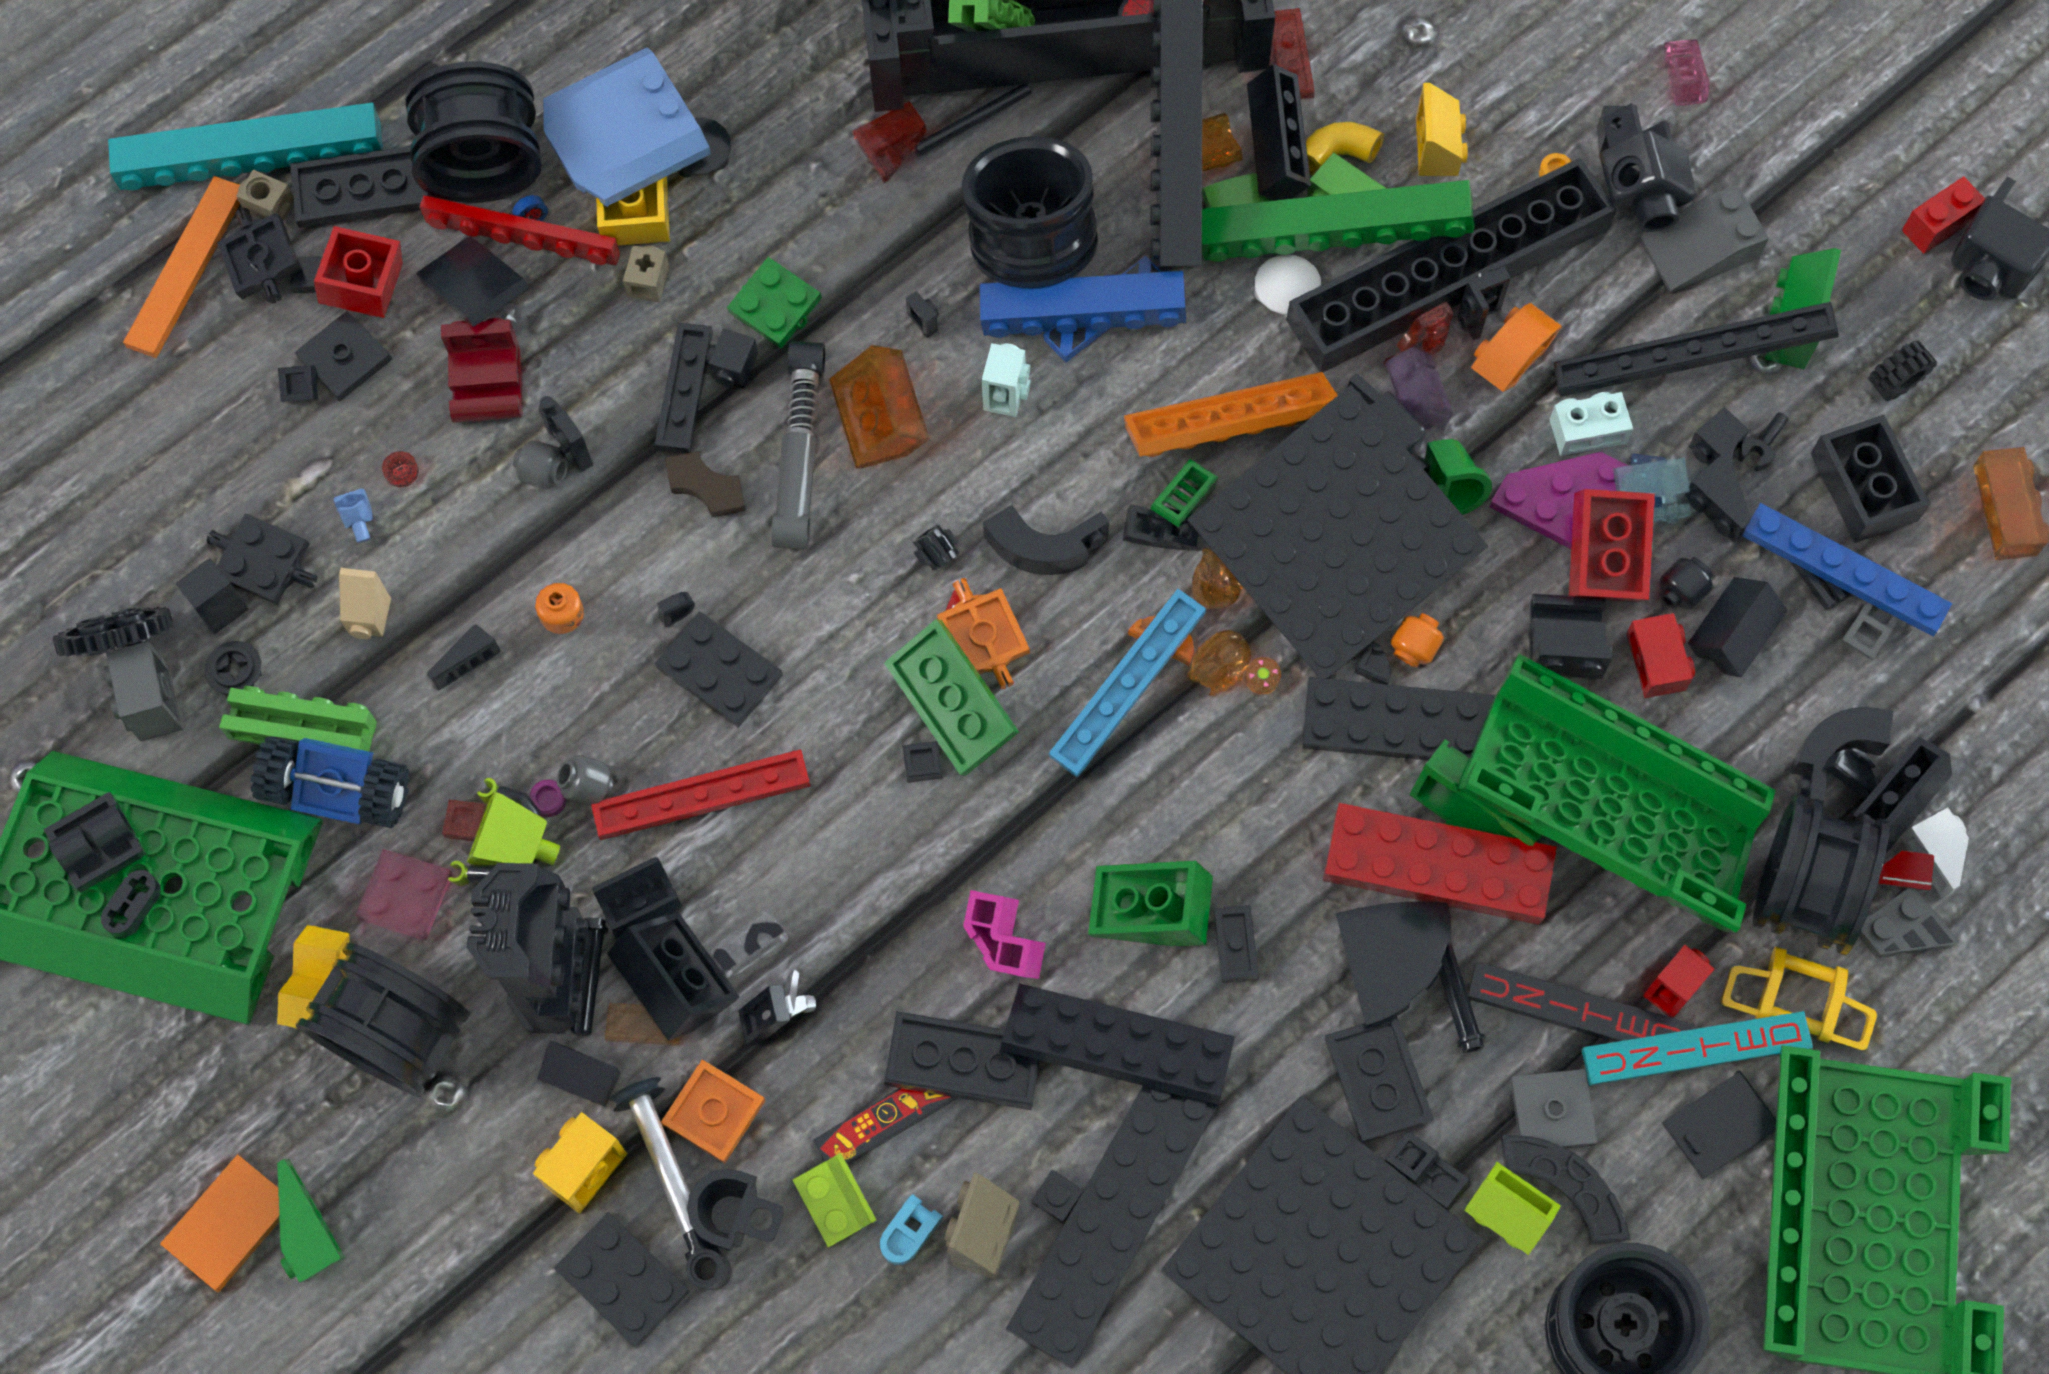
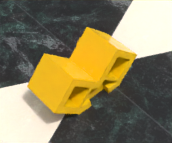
[277,925,350,1028]

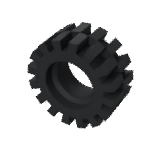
[1868,340,1937,401]

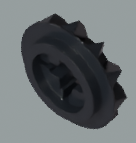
[205,641,263,696]

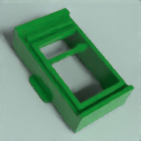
[1409,739,1542,846]

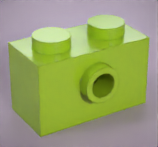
[1464,1162,1561,1255]

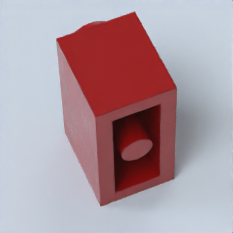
[1902,176,1985,254]
[1626,613,1695,698]
[1643,945,1714,1018]

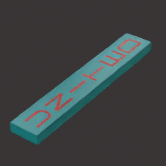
[1581,1011,1813,1086]

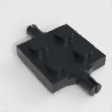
[217,208,302,303]
[206,513,317,604]

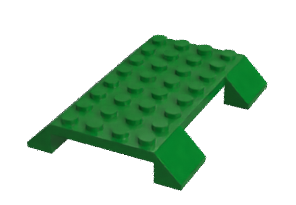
[1458,654,1776,933]
[1763,1045,2011,1374]

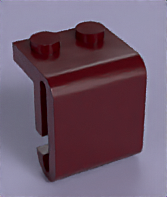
[441,318,523,423]

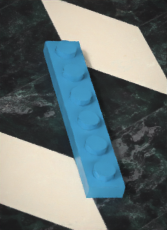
[1048,589,1206,778]

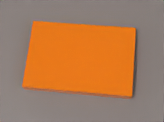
[160,1154,280,1293]

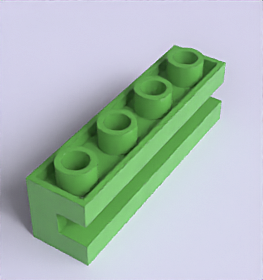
[948,0,1035,33]
[219,686,377,751]

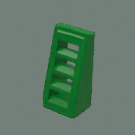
[1150,459,1219,527]

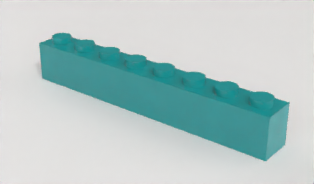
[108,102,383,190]

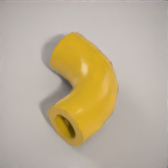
[1306,122,1384,175]

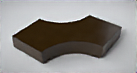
[665,451,746,517]

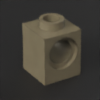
[236,170,294,221]

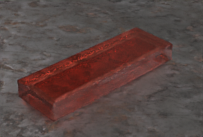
[1272,8,1315,99]

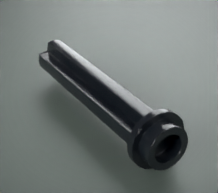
[570,917,609,1036]
[1439,943,1486,1053]

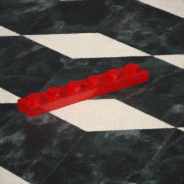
[419,195,620,266]
[591,749,811,841]

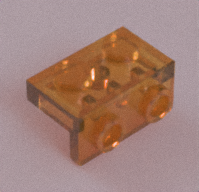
[1202,113,1243,172]

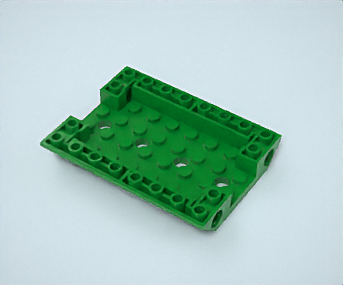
[0,751,323,1025]

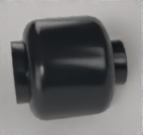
[1659,557,1713,610]

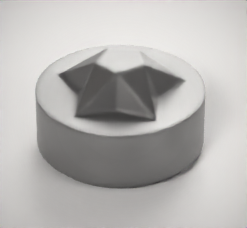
[488,303,524,335]

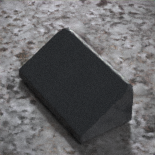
[537,1041,621,1107]

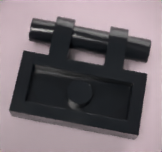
[539,396,593,472]

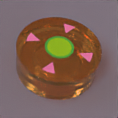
[1245,657,1281,694]

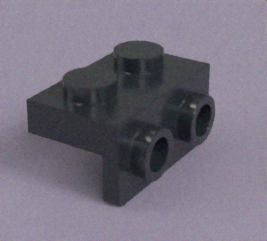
[1458,267,1511,340]
[592,857,682,939]

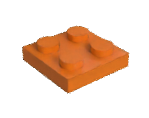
[661,1059,766,1164]

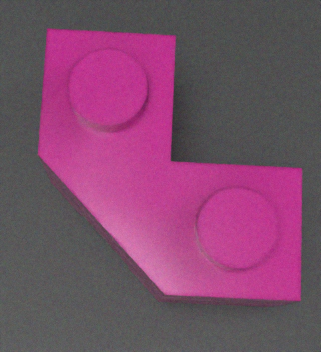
[963,890,1046,979]

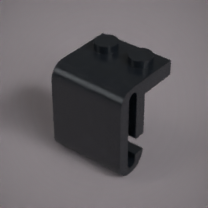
[1529,593,1612,679]

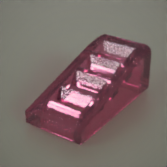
[1664,39,1710,106]

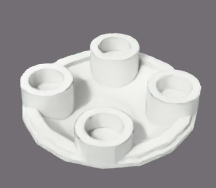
[1254,255,1321,317]

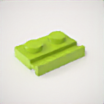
[792,1153,877,1247]

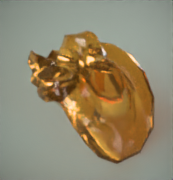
[1192,548,1243,610]
[1186,629,1251,696]

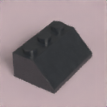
[607,912,739,1040]

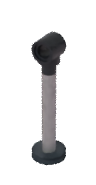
[609,1077,732,1290]

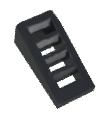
[427,624,501,691]

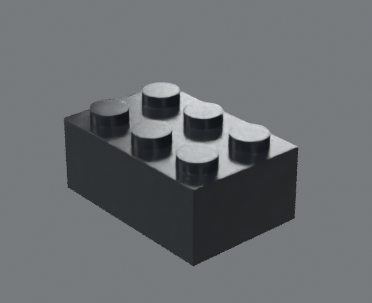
[1810,415,1930,543]

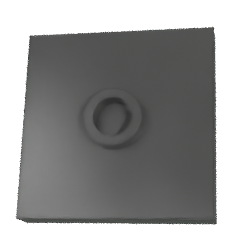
[1510,1069,1598,1149]

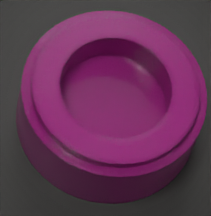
[529,779,567,817]

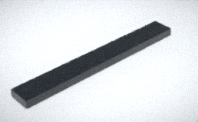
[1553,302,1839,397]

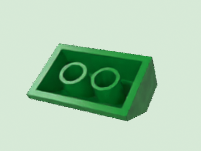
[1764,248,1841,370]

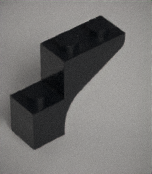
[1685,407,1750,542]

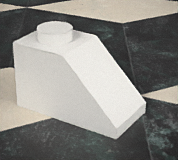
[1902,807,1969,899]

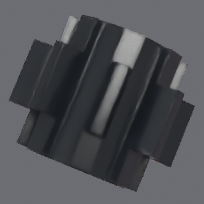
[913,524,959,570]

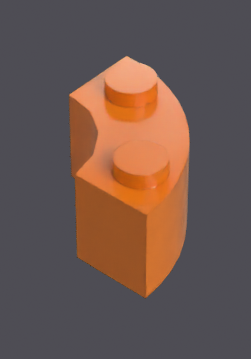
[1471,303,1562,392]

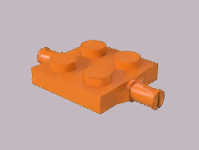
[937,578,1030,690]

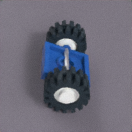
[250,736,410,828]

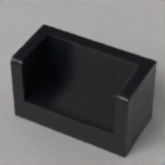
[176,558,249,635]

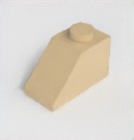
[339,568,391,639]

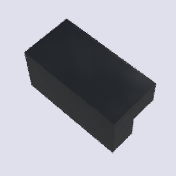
[1688,577,1787,678]

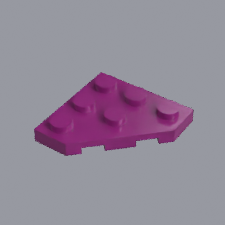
[1489,452,1632,549]

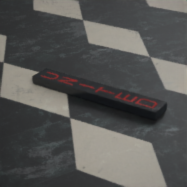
[1468,961,1694,1042]

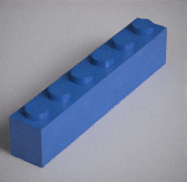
[980,271,1186,338]

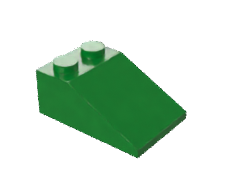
[1088,860,1213,946]

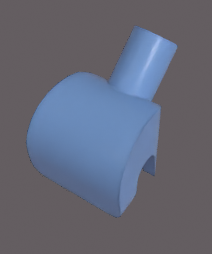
[333,489,373,543]

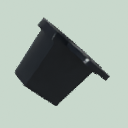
[687,1169,784,1251]

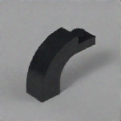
[983,505,1109,575]
[1791,707,1894,804]

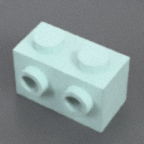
[982,343,1031,417]
[1550,392,1633,456]

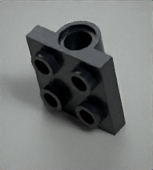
[44,791,147,893]

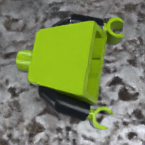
[448,778,560,886]

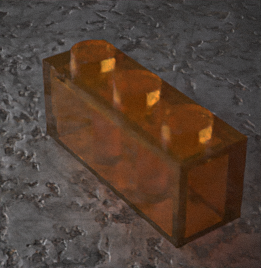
[1973,447,2049,560]

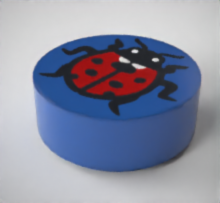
[512,195,548,221]

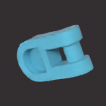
[880,1194,944,1265]

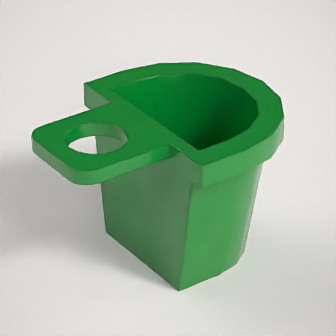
[1424,439,1492,515]

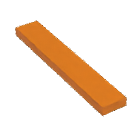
[123,176,240,359]

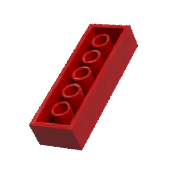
[1322,803,1557,925]

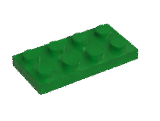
[884,619,1019,776]

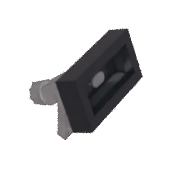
[738,969,816,1046]

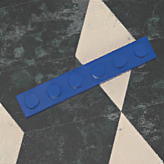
[1742,503,1952,637]

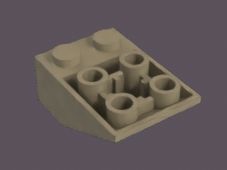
[944,1172,1020,1280]

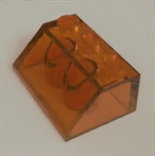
[829,345,930,469]

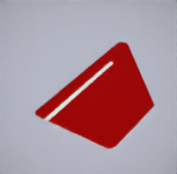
[1878,850,1934,890]

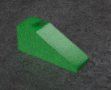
[277,1159,346,1283]

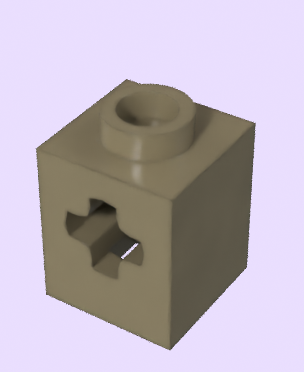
[623,246,670,303]

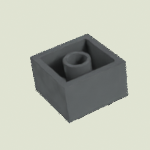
[104,641,183,741]

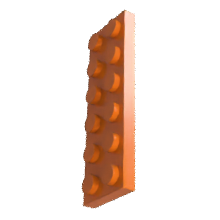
[1124,372,1338,457]

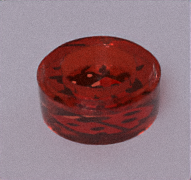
[382,451,419,487]

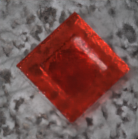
[442,799,486,841]

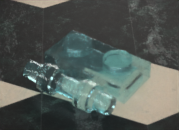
[1613,458,1691,524]

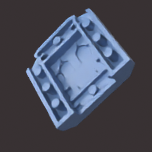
[543,48,711,206]

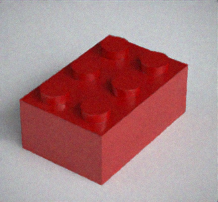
[1569,489,1655,602]

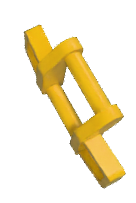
[1720,946,1877,1050]

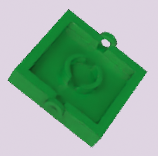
[726,257,822,349]

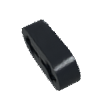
[101,870,161,938]

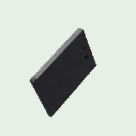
[1662,1070,1776,1180]

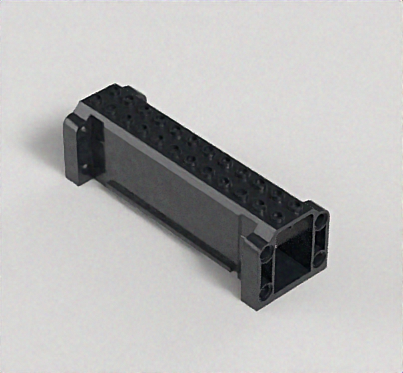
[862,0,1275,112]

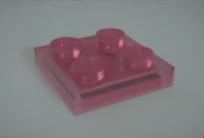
[355,849,453,940]

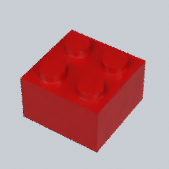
[314,226,403,318]

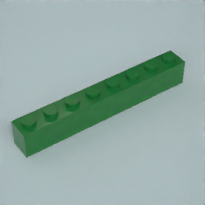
[1202,180,1474,262]

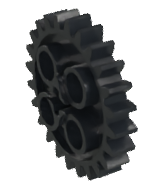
[52,606,173,657]

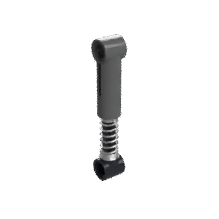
[772,341,826,549]

